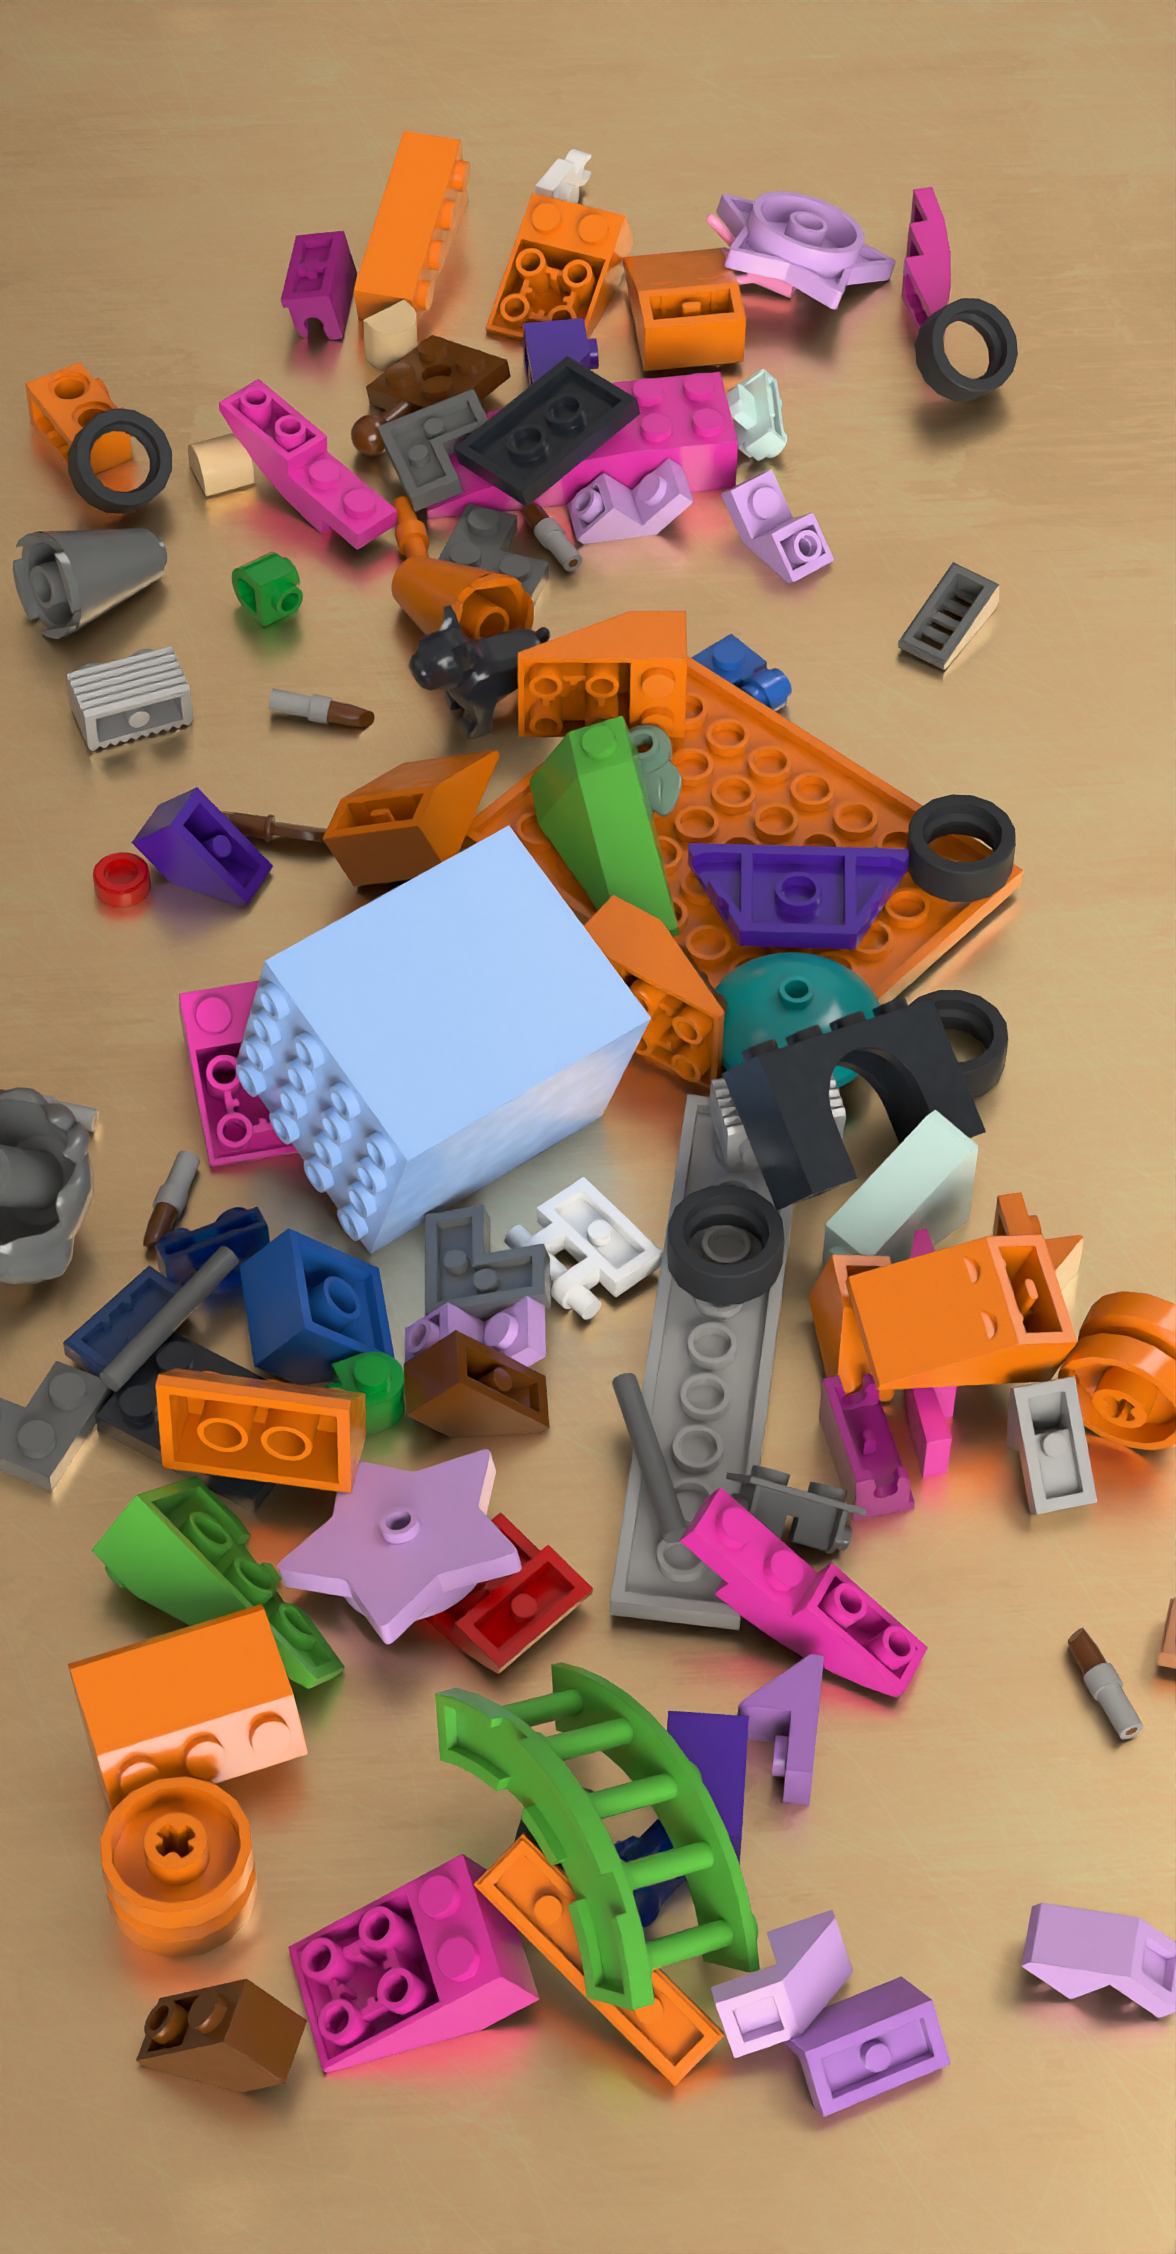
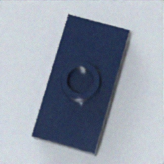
[63,1265,196,1377]

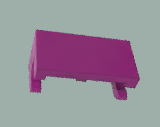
[281,231,357,340]
[819,1374,915,1521]

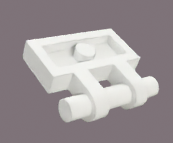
[504,1177,663,1320]

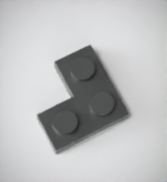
[377,389,488,512]
[438,503,549,606]
[425,1205,551,1320]
[0,1361,113,1491]

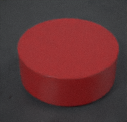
[93,852,151,908]

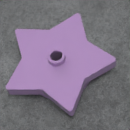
[716,191,896,309]
[277,1449,522,1644]

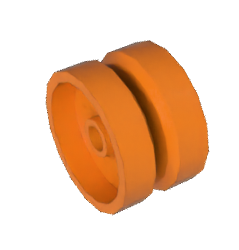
[1057,1291,1176,1450]
[100,1776,258,1958]

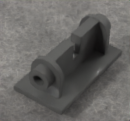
[726,1465,867,1554]

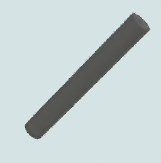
[99,1246,239,1391]
[612,1373,688,1543]

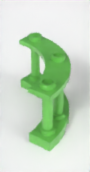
[435,1662,760,2010]

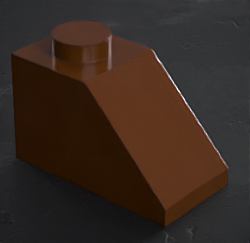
[404,1330,550,1438]

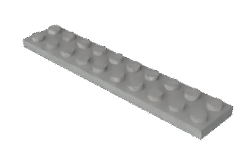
[610,1094,794,1630]

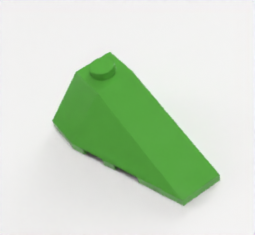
[529,716,680,936]
[91,1476,345,1689]

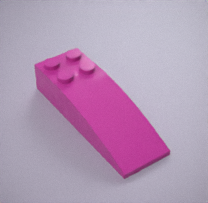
[426,372,738,519]

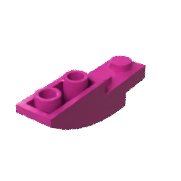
[219,379,397,550]
[680,1487,928,1697]

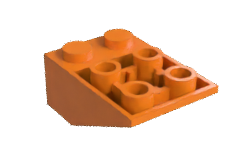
[485,193,634,340]
[623,248,746,371]
[518,611,687,737]
[322,749,500,886]
[584,895,724,1089]
[845,1234,1078,1390]

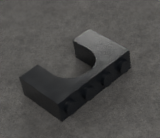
[722,997,986,1211]

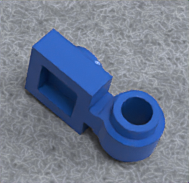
[691,634,792,712]

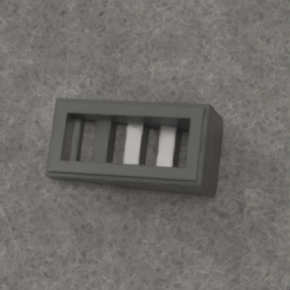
[898,562,999,670]

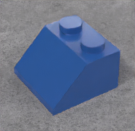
[239,1228,395,1385]

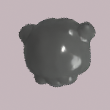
[0,1087,94,1285]

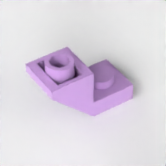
[567,458,694,544]
[721,470,834,584]
[405,1296,546,1367]
[1021,1903,1176,2018]
[710,1910,853,2058]

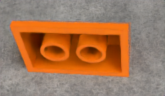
[156,1368,366,1493]
[68,1604,308,1812]

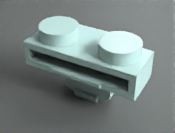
[726,369,787,461]

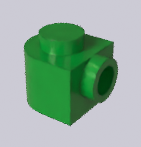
[231,551,303,628]
[325,1351,406,1437]

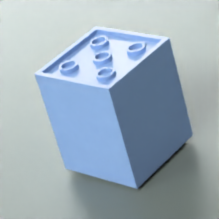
[236,826,651,1254]

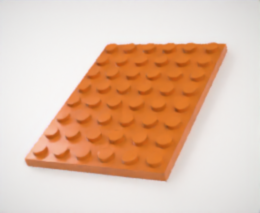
[461,656,1023,1005]

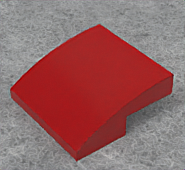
[424,1512,593,1674]

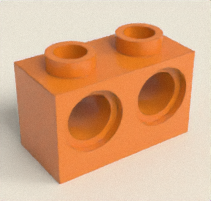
[25,362,133,475]

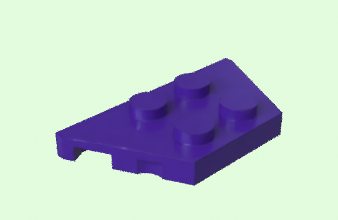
[688,843,909,949]

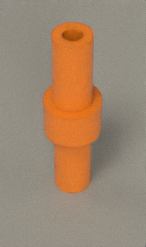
[392,496,430,559]

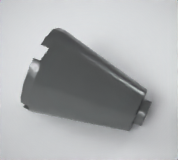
[13,528,167,639]

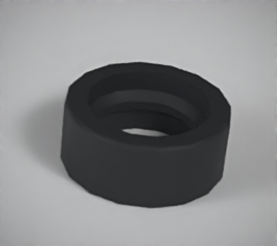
[915,298,1018,401]
[68,408,172,514]
[906,794,1016,902]
[909,990,1008,1098]
[667,1185,785,1305]

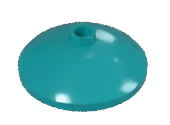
[715,952,880,1088]

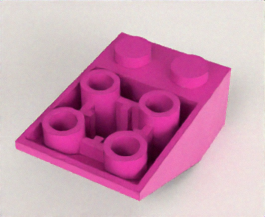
[179,980,298,1168]
[288,1854,540,2073]

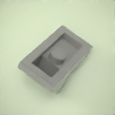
[1006,1376,1098,1514]

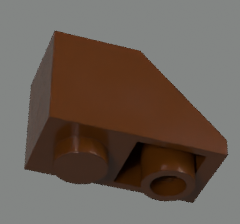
[136,1978,307,2093]

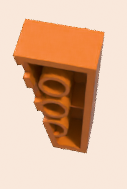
[353,131,470,327]

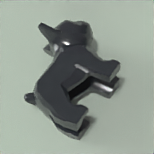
[408,605,550,740]

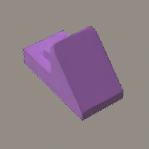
[737,1654,824,1806]

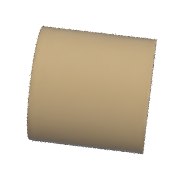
[363,300,418,371]
[188,433,255,496]

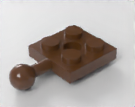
[351,335,511,456]

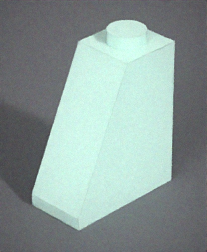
[822,1110,979,1265]

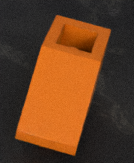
[808,1255,894,1402]

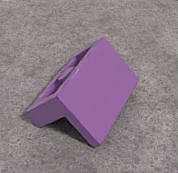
[783,1976,951,2117]

